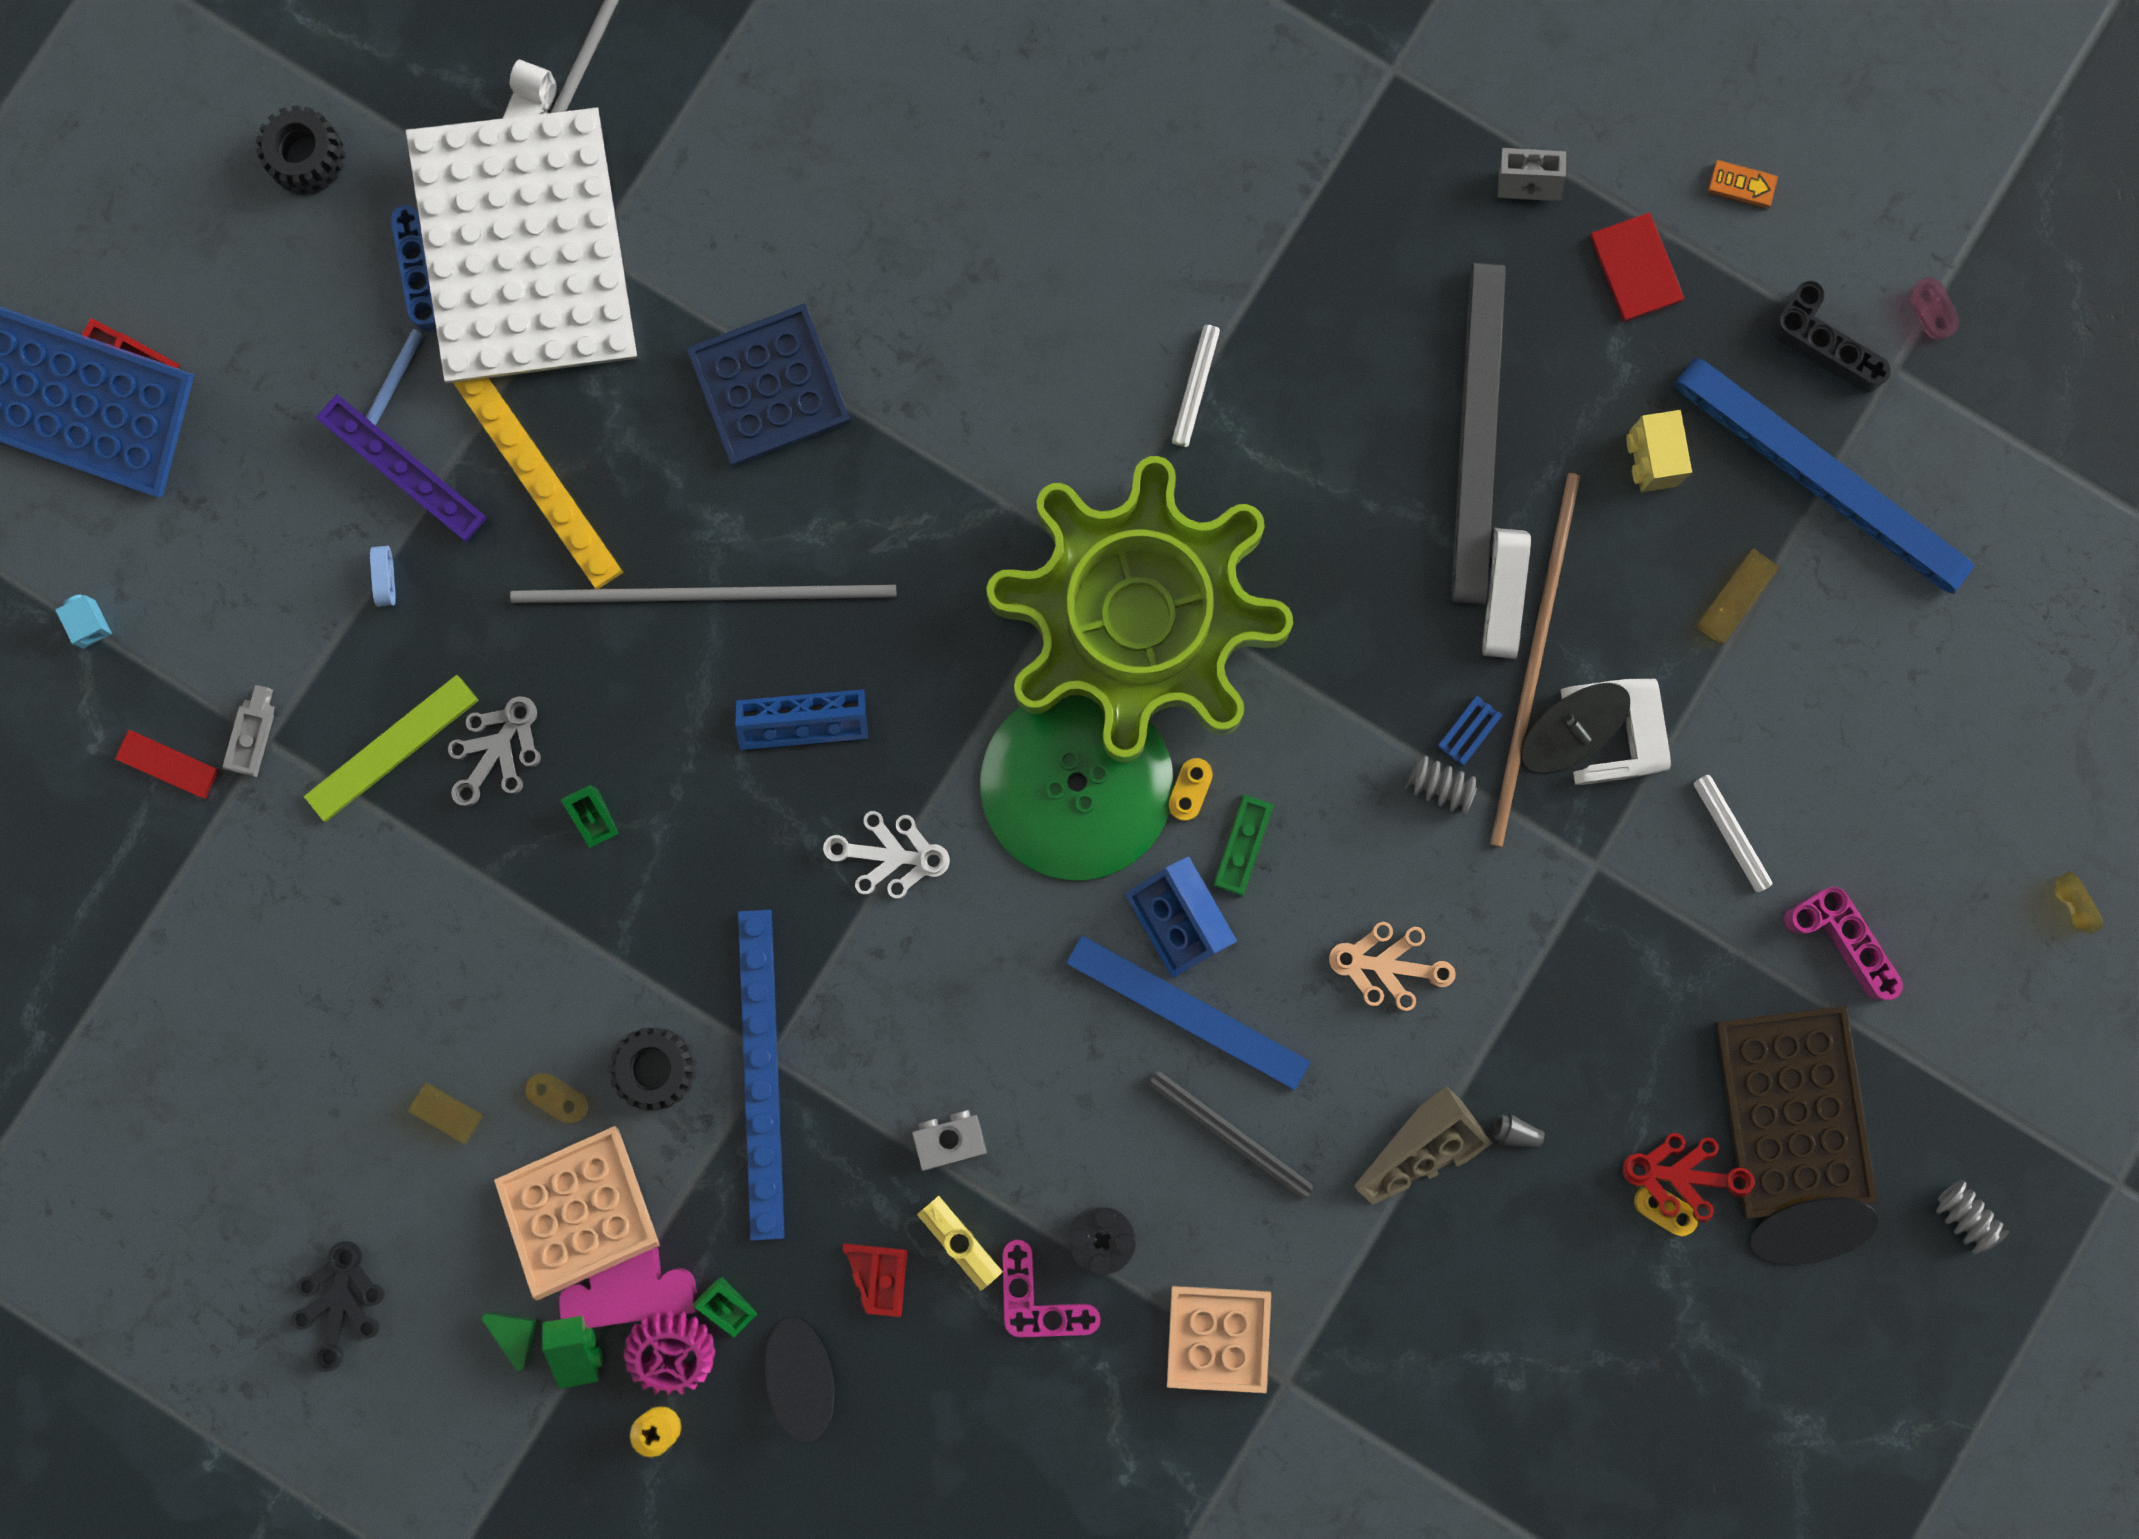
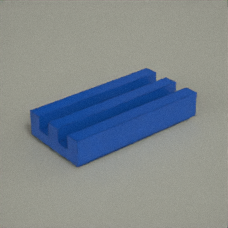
[1437,695,1503,767]

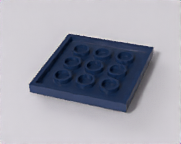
[686,303,851,467]

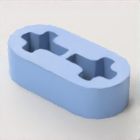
[370,546,396,607]

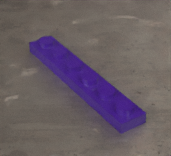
[315,394,487,542]

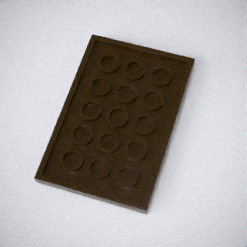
[1715,1006,1877,1219]

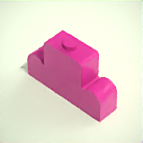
[559,1247,698,1328]

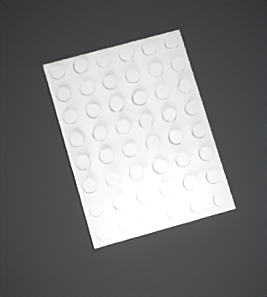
[406,108,637,384]

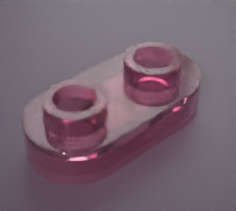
[1910,278,1959,340]

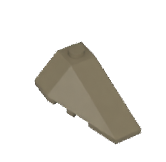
[1354,1086,1493,1205]

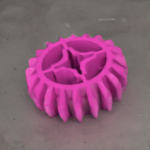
[624,1309,715,1397]

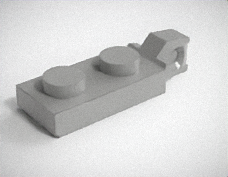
[223,685,275,777]

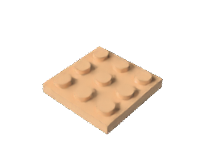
[1167,1286,1271,1393]

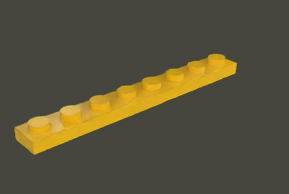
[453,378,623,589]

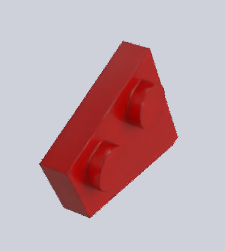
[843,1243,908,1317]

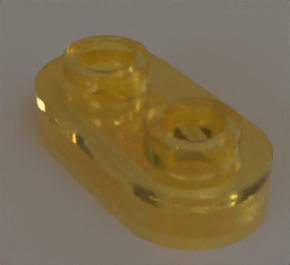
[2054,871,2103,935]
[525,1073,588,1123]

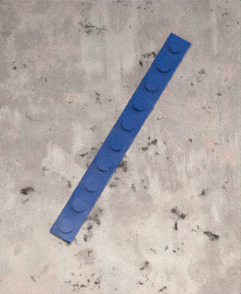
[738,910,785,1240]

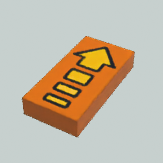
[1707,160,1778,209]

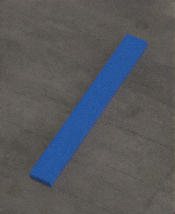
[1066,935,1311,1090]

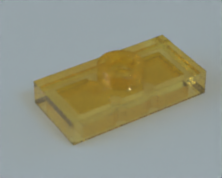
[409,1082,484,1144]

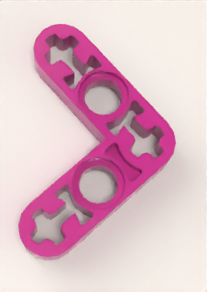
[1003,1239,1100,1337]

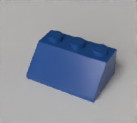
[1125,856,1237,978]

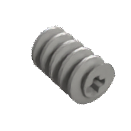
[1404,755,1477,817]
[1936,1180,2009,1255]

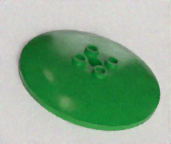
[980,695,1174,881]

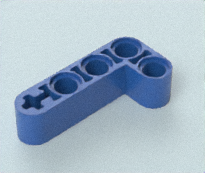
[391,205,437,332]

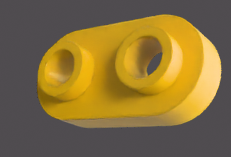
[1169,758,1213,821]
[1634,1186,1698,1236]

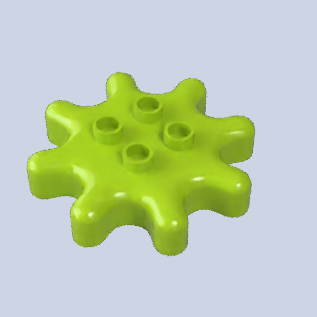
[987,456,1293,763]

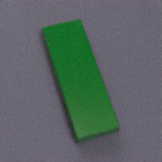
[1212,794,1274,897]

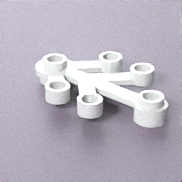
[823,811,950,899]

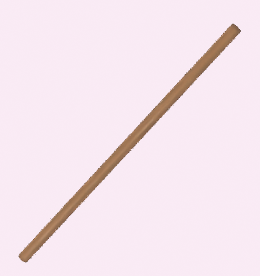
[1490,473,1580,848]

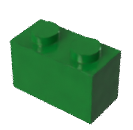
[542,1315,603,1389]

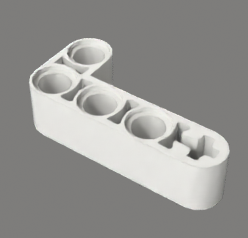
[503,60,557,119]
[1482,528,1531,659]

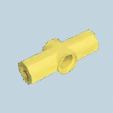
[917,1196,1003,1291]

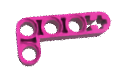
[1784,887,1903,1001]

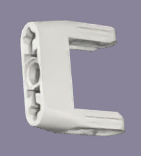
[1560,679,1671,785]

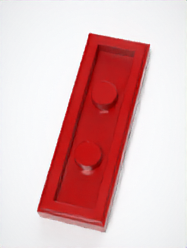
[115,730,219,799]

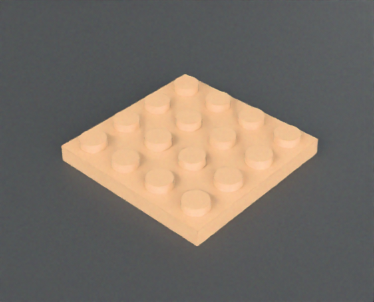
[494,1126,660,1301]

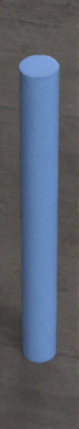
[366,329,424,425]

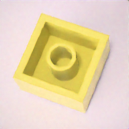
[1626,410,1692,492]

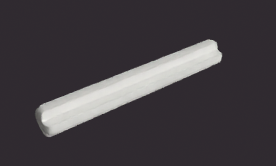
[1172,325,1220,447]
[1694,775,1772,892]

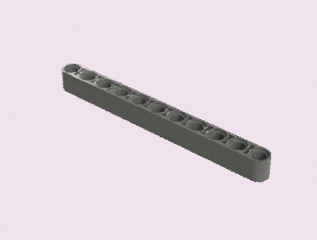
[1451,263,1506,605]

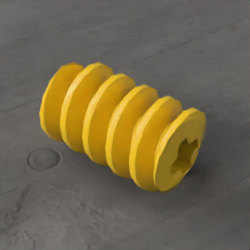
[630,1406,681,1457]

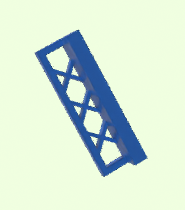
[735,689,868,750]

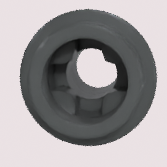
[1492,1113,1544,1150]

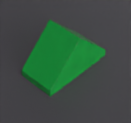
[561,785,619,848]
[693,1277,757,1337]
[481,1311,538,1372]

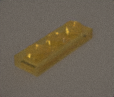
[1696,548,1779,645]

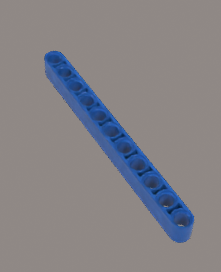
[1674,358,1974,594]

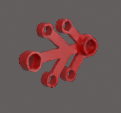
[1622,1133,1754,1223]

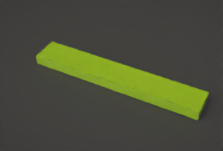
[304,675,479,822]

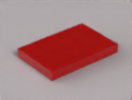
[1589,212,1685,323]

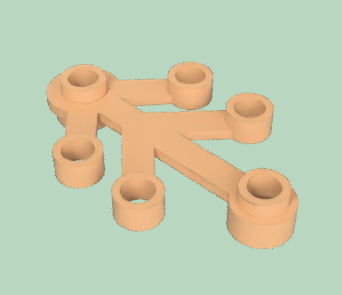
[1329,922,1455,1011]

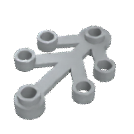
[448,696,541,807]

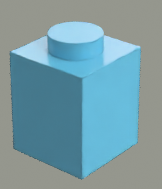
[56,595,112,649]

